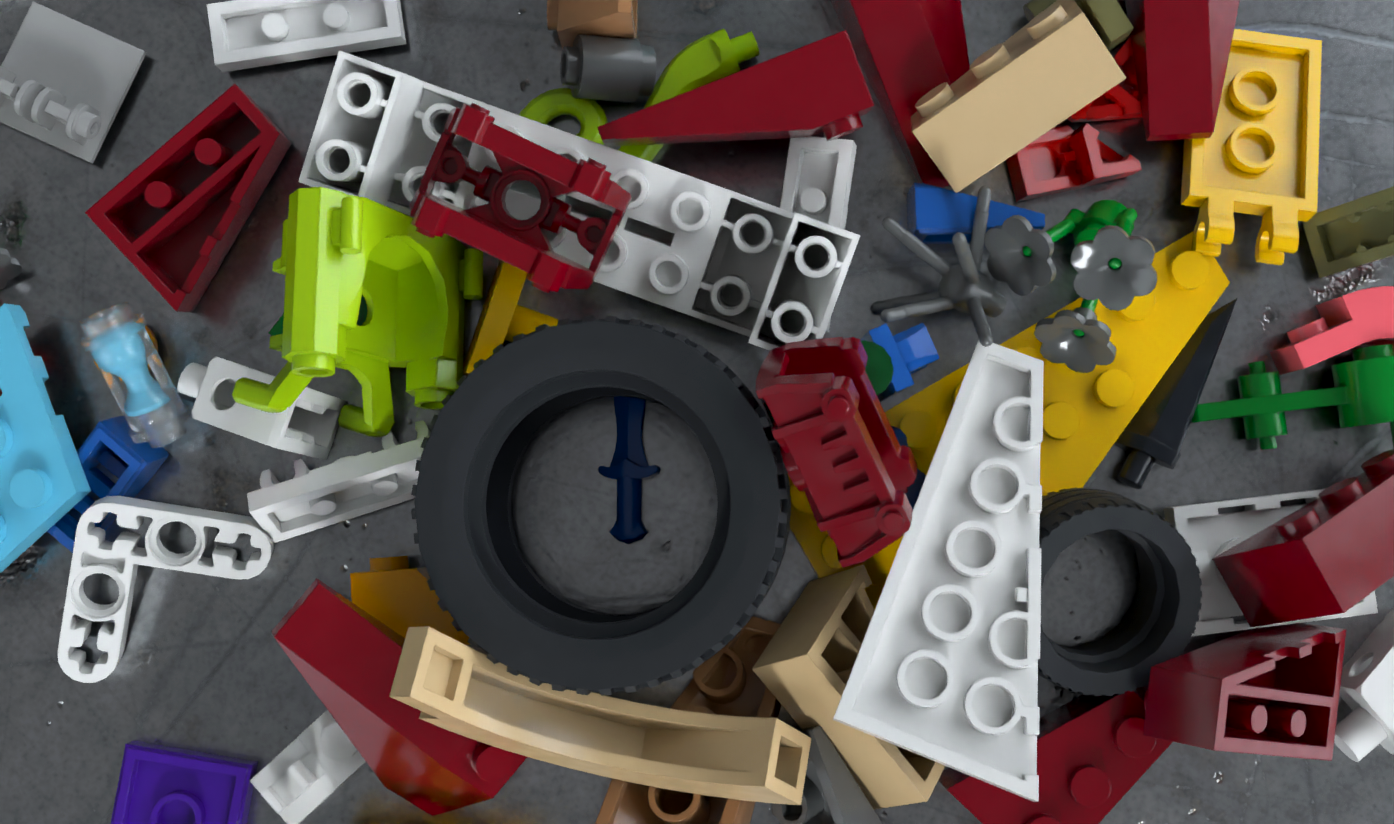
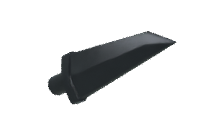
[1114,298,1237,489]

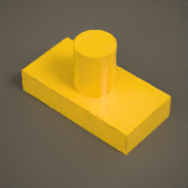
[463,259,559,376]

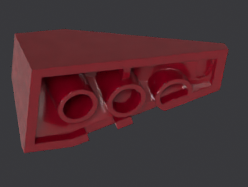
[830,0,970,188]
[1125,0,1240,141]
[597,30,874,147]
[271,578,527,816]

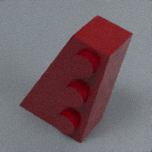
[85,84,291,313]
[1212,449,1394,627]
[1143,623,1347,761]
[938,691,1172,824]

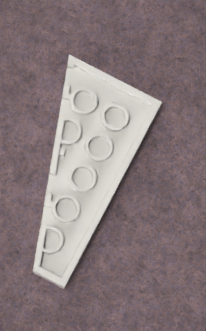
[833,340,1044,802]

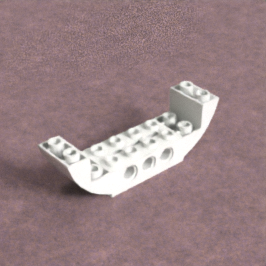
[298,50,860,351]

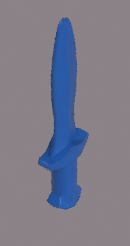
[598,396,661,544]

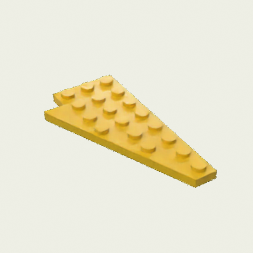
[788,231,1230,610]

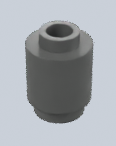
[560,34,656,102]

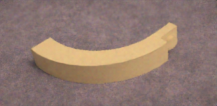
[389,626,811,805]

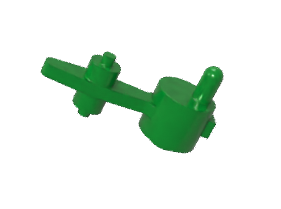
[1191,344,1394,450]

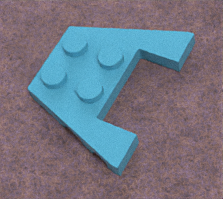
[0,303,91,573]

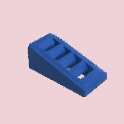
[906,183,1045,244]
[47,416,169,553]

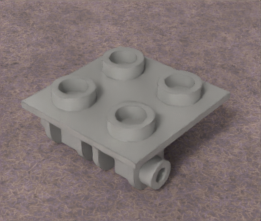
[0,1,146,164]

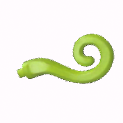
[519,28,760,162]

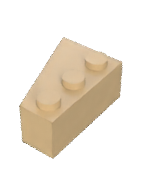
[911,0,1126,193]
[752,564,945,810]

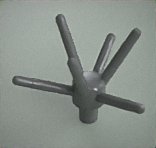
[871,185,1006,347]

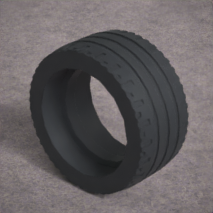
[1038,488,1202,696]

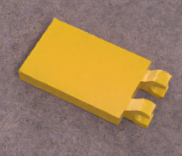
[1181,29,1322,265]

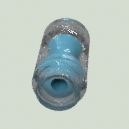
[79,302,192,448]

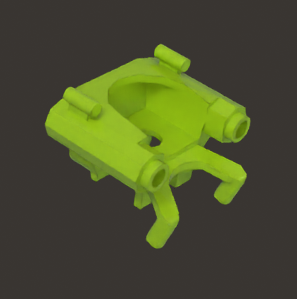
[232,187,483,437]

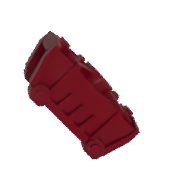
[410,103,632,293]
[756,337,918,568]

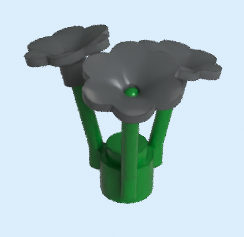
[984,200,1158,373]

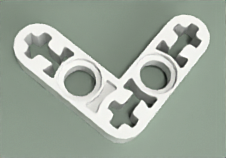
[58,496,274,683]

